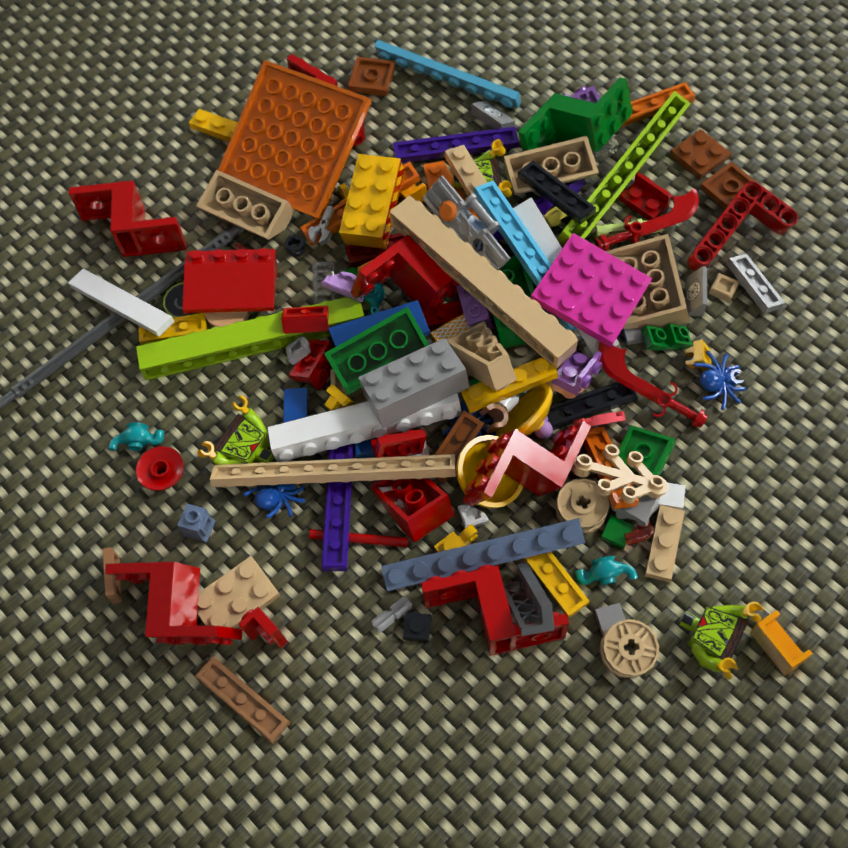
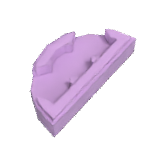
[321,271,364,303]

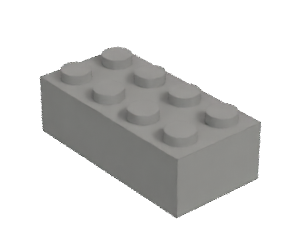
[358,338,470,428]

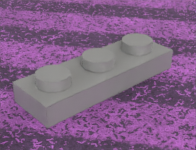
[726,253,785,314]

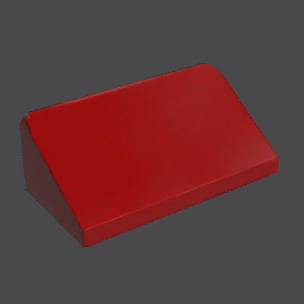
[281,306,329,334]

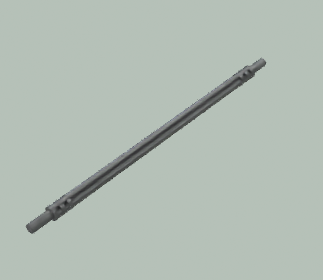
[0,225,244,410]

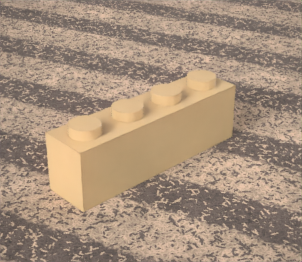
[447,321,517,391]

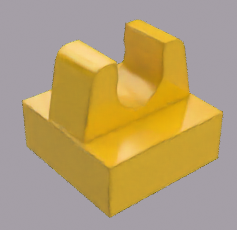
[685,339,712,372]
[325,384,356,411]

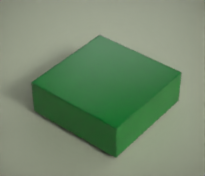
[601,515,634,549]

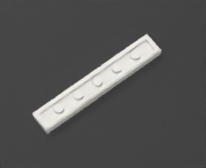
[68,269,175,337]

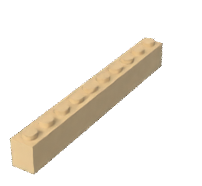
[390,195,578,369]

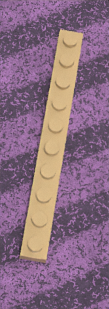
[210,454,456,488]

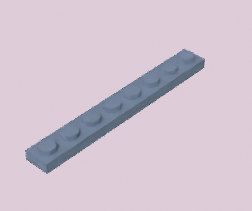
[381,518,585,591]

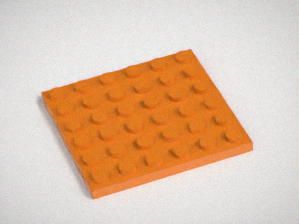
[218,60,372,220]

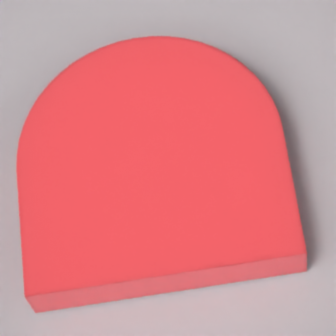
[572,411,626,428]

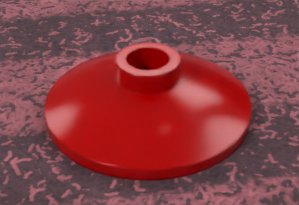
[136,446,184,491]

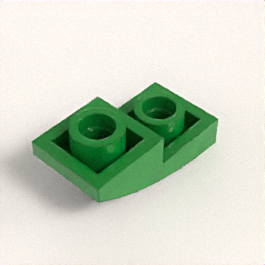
[641,323,693,351]

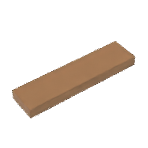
[195,656,290,744]

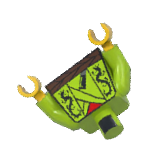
[452,139,512,202]
[197,395,274,465]
[679,601,764,680]

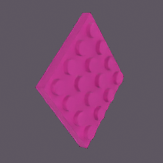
[530,233,652,348]

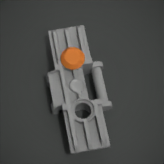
[422,176,510,271]

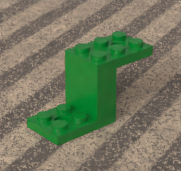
[518,77,633,152]

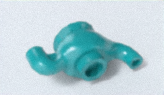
[364,282,385,314]
[108,422,165,451]
[575,556,638,586]

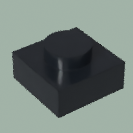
[403,612,432,642]

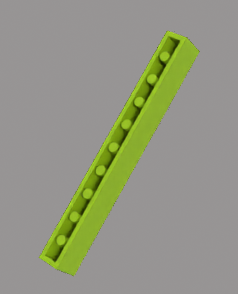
[557,91,691,249]
[136,296,364,381]

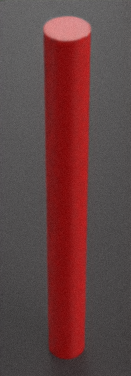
[309,529,409,548]

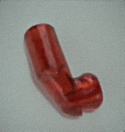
[624,521,655,546]

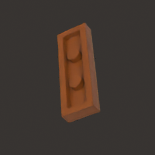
[435,410,484,485]

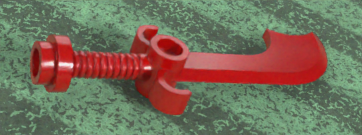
[594,188,699,251]
[598,342,708,428]

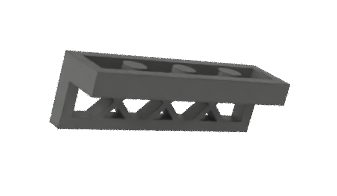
[503,563,555,636]

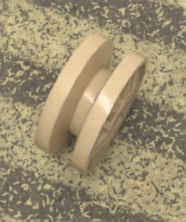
[555,478,610,534]
[599,619,659,679]

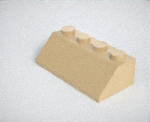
[504,136,599,195]
[196,170,295,240]

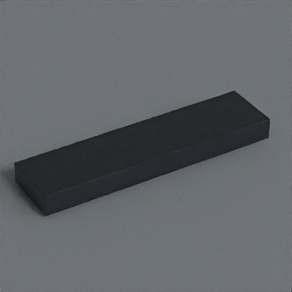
[517,161,596,225]
[547,382,638,430]

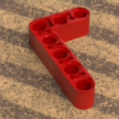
[687,181,798,271]

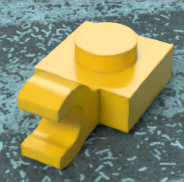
[434,524,478,552]

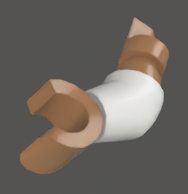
[479,394,520,435]

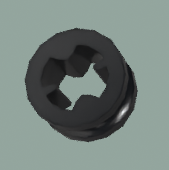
[285,235,305,257]

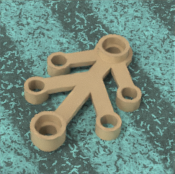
[571,444,668,503]

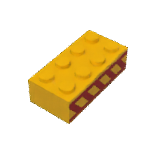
[339,154,405,249]

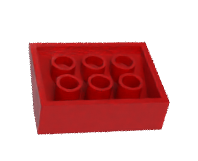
[183,248,278,313]

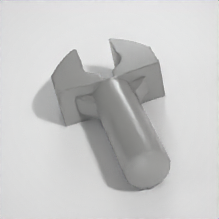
[308,206,334,246]

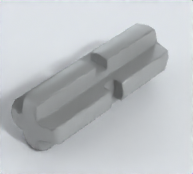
[371,596,412,633]

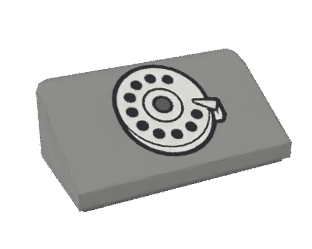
[471,101,515,129]
[685,266,707,317]

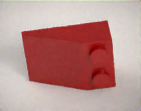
[369,478,455,542]

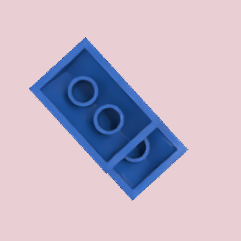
[328,300,431,346]

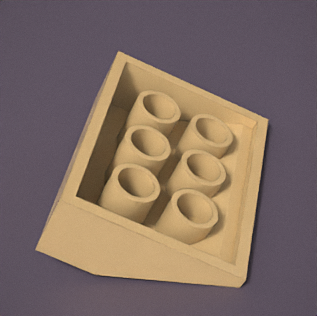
[606,234,690,329]

